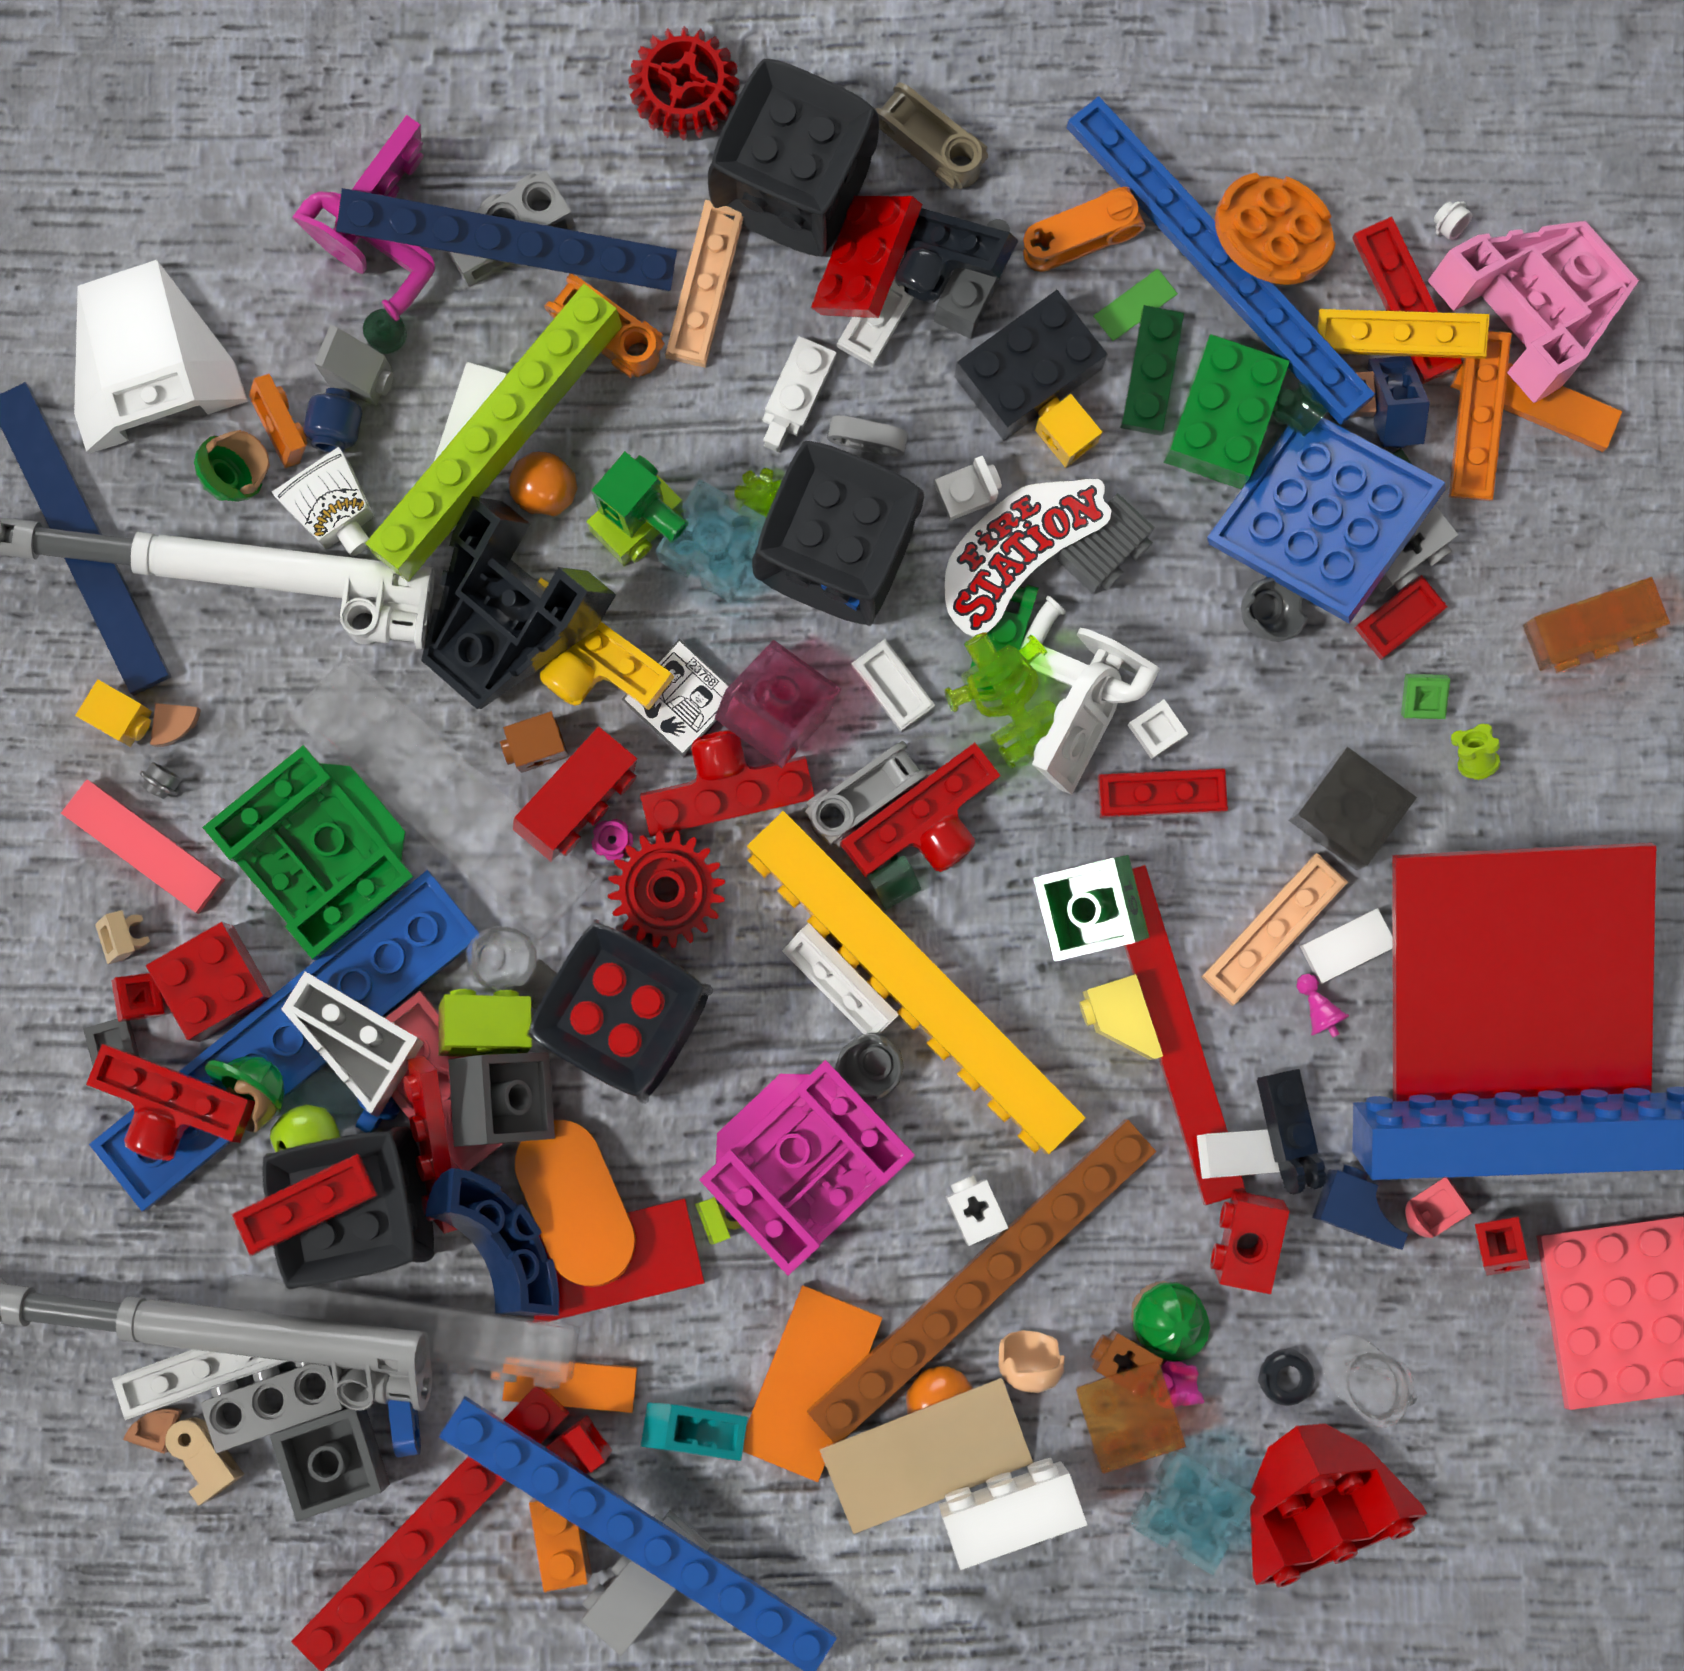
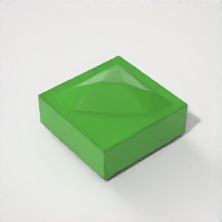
[1401,674,1450,719]

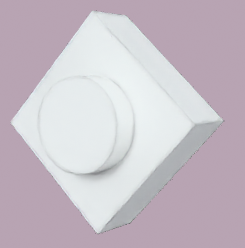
[1128,699,1188,759]

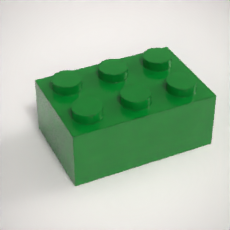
[1163,334,1290,490]

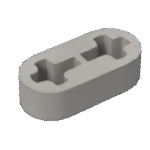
[827,416,909,457]

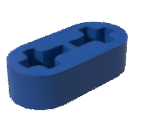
[388,1400,421,1458]

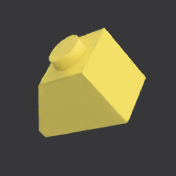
[1079,974,1163,1060]

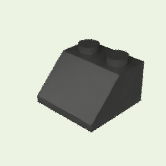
[448,1052,555,1147]

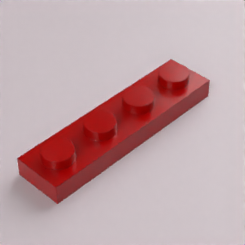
[1352,216,1463,384]
[403,1055,458,1234]

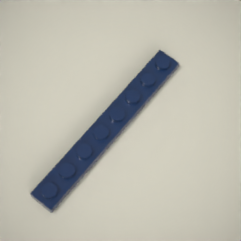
[336,188,677,291]

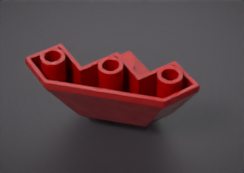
[1250,1423,1427,1588]

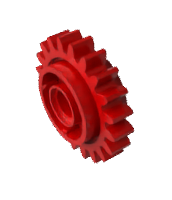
[607,830,726,948]

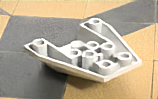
[74,260,248,454]

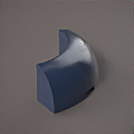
[425,1168,559,1316]

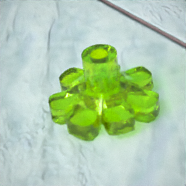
[734,468,782,521]

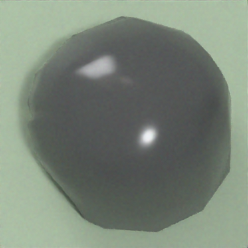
[1241,577,1308,642]
[835,1034,904,1099]

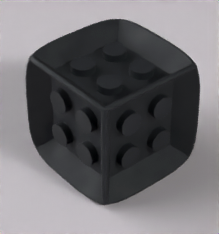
[707,58,879,257]
[752,441,924,626]
[262,1127,435,1290]

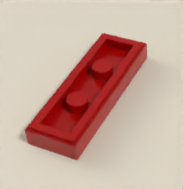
[1098,769,1228,818]
[231,1154,378,1256]

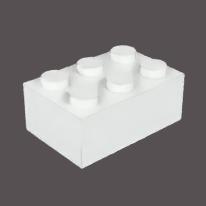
[938,1458,1087,1570]

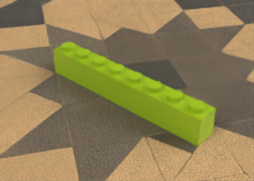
[365,284,622,582]

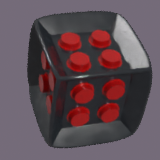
[526,919,713,1104]

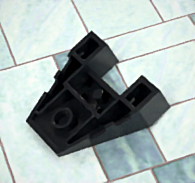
[421,496,617,709]

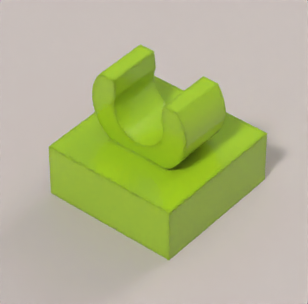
[695,1197,742,1245]

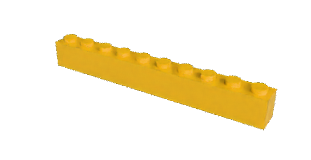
[747,811,1086,1154]

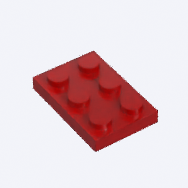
[811,196,923,318]

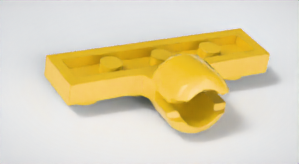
[538,578,674,710]

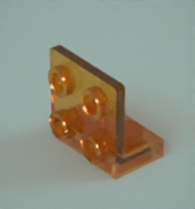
[1076,1362,1186,1474]

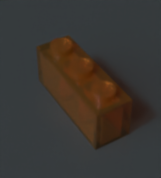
[1522,577,1670,674]

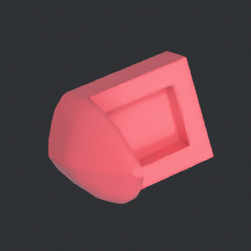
[1405,1177,1473,1238]

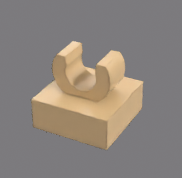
[95,910,150,964]

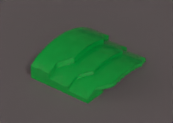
[202,745,414,960]

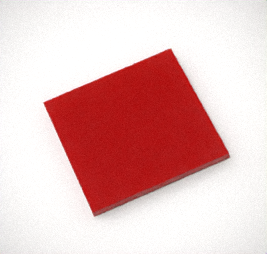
[1392,843,1656,1102]

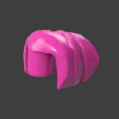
[1149,1360,1204,1409]

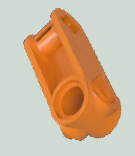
[1023,187,1146,272]
[544,274,665,378]

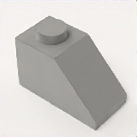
[314,325,394,406]

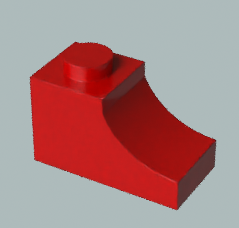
[545,1415,612,1474]

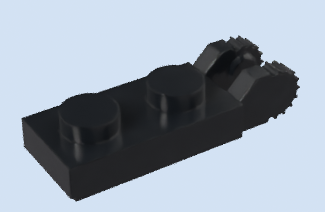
[1256,1069,1327,1195]

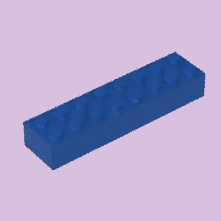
[1352,1087,1684,1180]

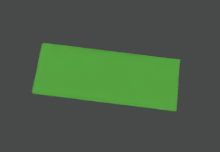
[1093,268,1178,341]

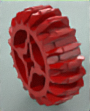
[628,26,740,141]

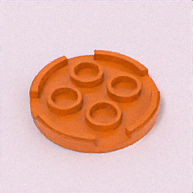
[1215,173,1336,285]

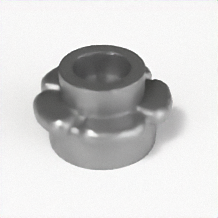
[140,762,182,799]

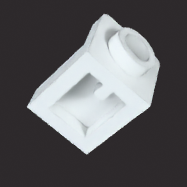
[934,455,1002,521]

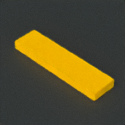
[1317,309,1490,359]

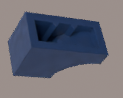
[1367,356,1430,448]
[1312,1165,1408,1250]

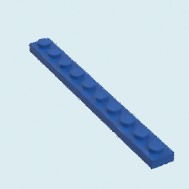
[1066,96,1375,425]
[439,1396,837,1671]

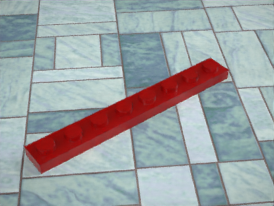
[291,1382,569,1671]

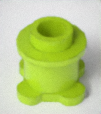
[1451,723,1501,780]

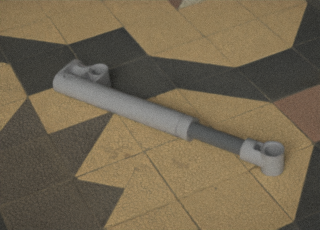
[0,1277,432,1411]

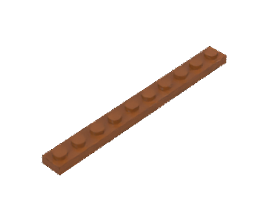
[807,1119,1157,1444]

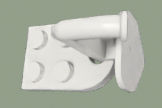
[1018,596,1160,795]

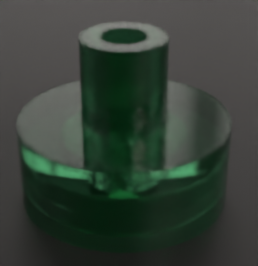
[363,309,407,354]

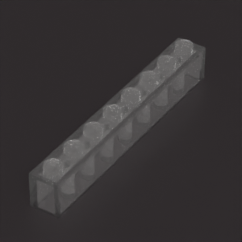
[225,1274,581,1389]

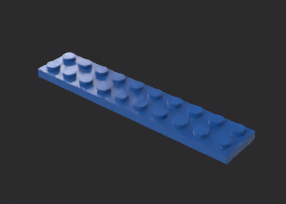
[89,870,483,1212]

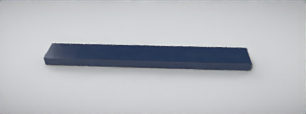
[0,382,172,696]

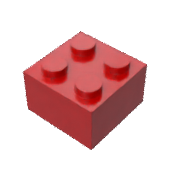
[145,922,272,1042]

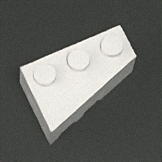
[282,972,424,1117]

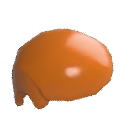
[508,451,578,516]
[906,1366,973,1414]

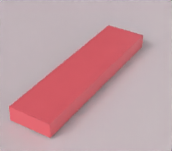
[61,779,225,914]

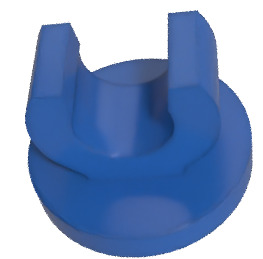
[355,1096,399,1133]

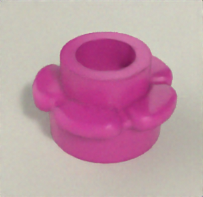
[591,819,633,861]

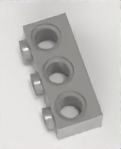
[448,170,575,287]
[200,1362,345,1453]

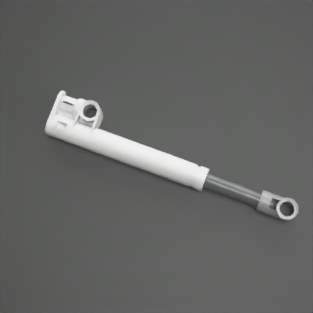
[0,517,435,649]

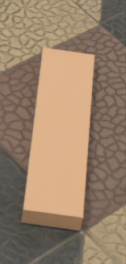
[665,200,743,368]
[1201,853,1348,1006]

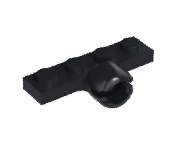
[895,208,1019,303]

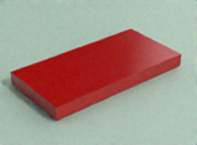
[534,1198,705,1325]

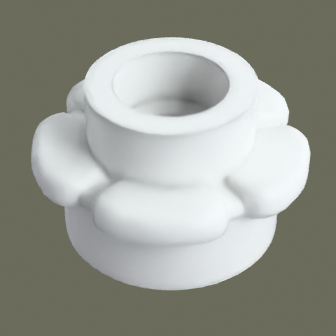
[1434,201,1472,240]

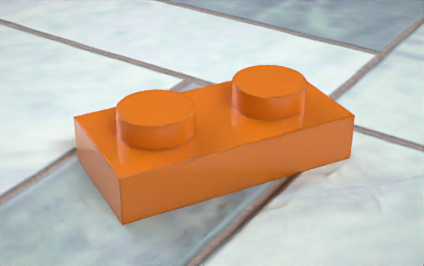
[249,373,307,468]

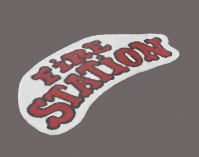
[945,479,1112,637]

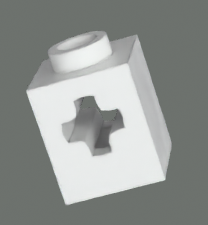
[945,1175,1008,1246]

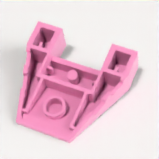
[1428,221,1639,403]

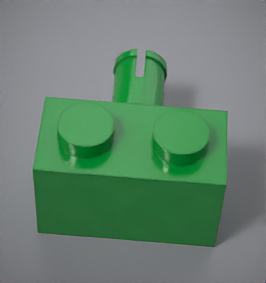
[591,451,689,543]

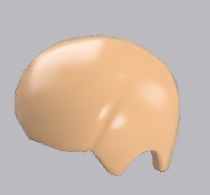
[998,1330,1065,1393]

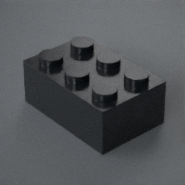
[954,289,1108,441]

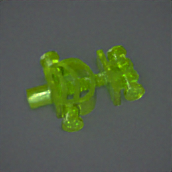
[944,632,1056,769]

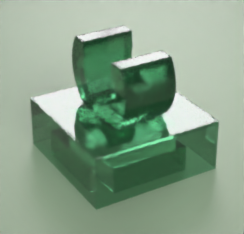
[868,855,922,911]

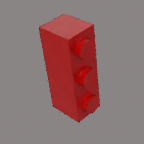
[513,726,638,862]

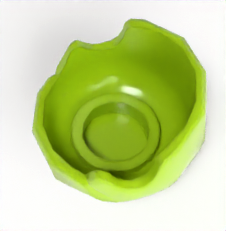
[270,1105,340,1152]

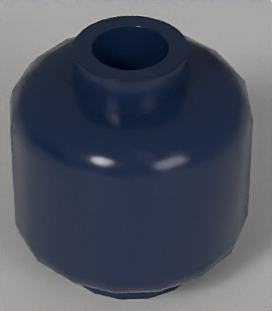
[303,388,363,453]

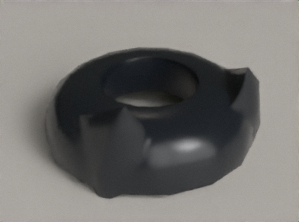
[1258,1348,1315,1406]

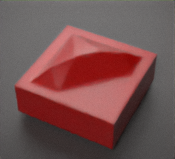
[111,973,165,1022]

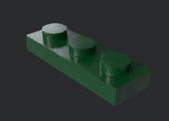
[1120,305,1184,436]

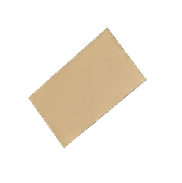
[820,1378,1033,1534]

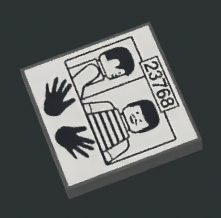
[622,638,741,758]

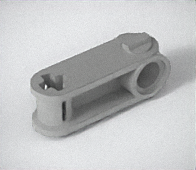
[804,741,928,848]

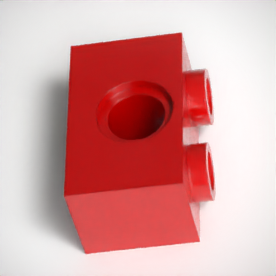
[1210,1190,1290,1295]

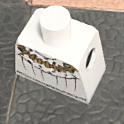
[272,447,374,556]

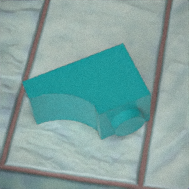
[640,1402,748,1461]

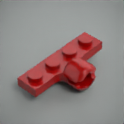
[640,731,815,837]
[840,742,1001,878]
[86,1044,255,1161]

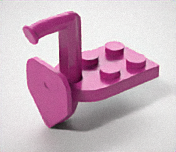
[292,115,435,321]

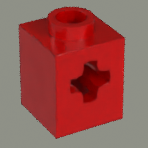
[1475,1217,1530,1276]

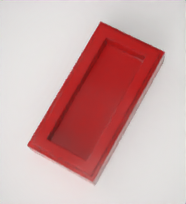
[1355,575,1448,660]

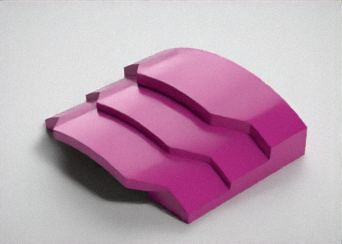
[699,1060,915,1276]

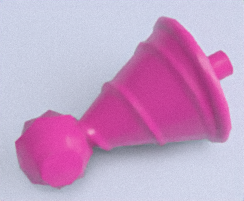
[1296,973,1349,1038]

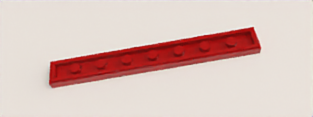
[1124,865,1247,1205]

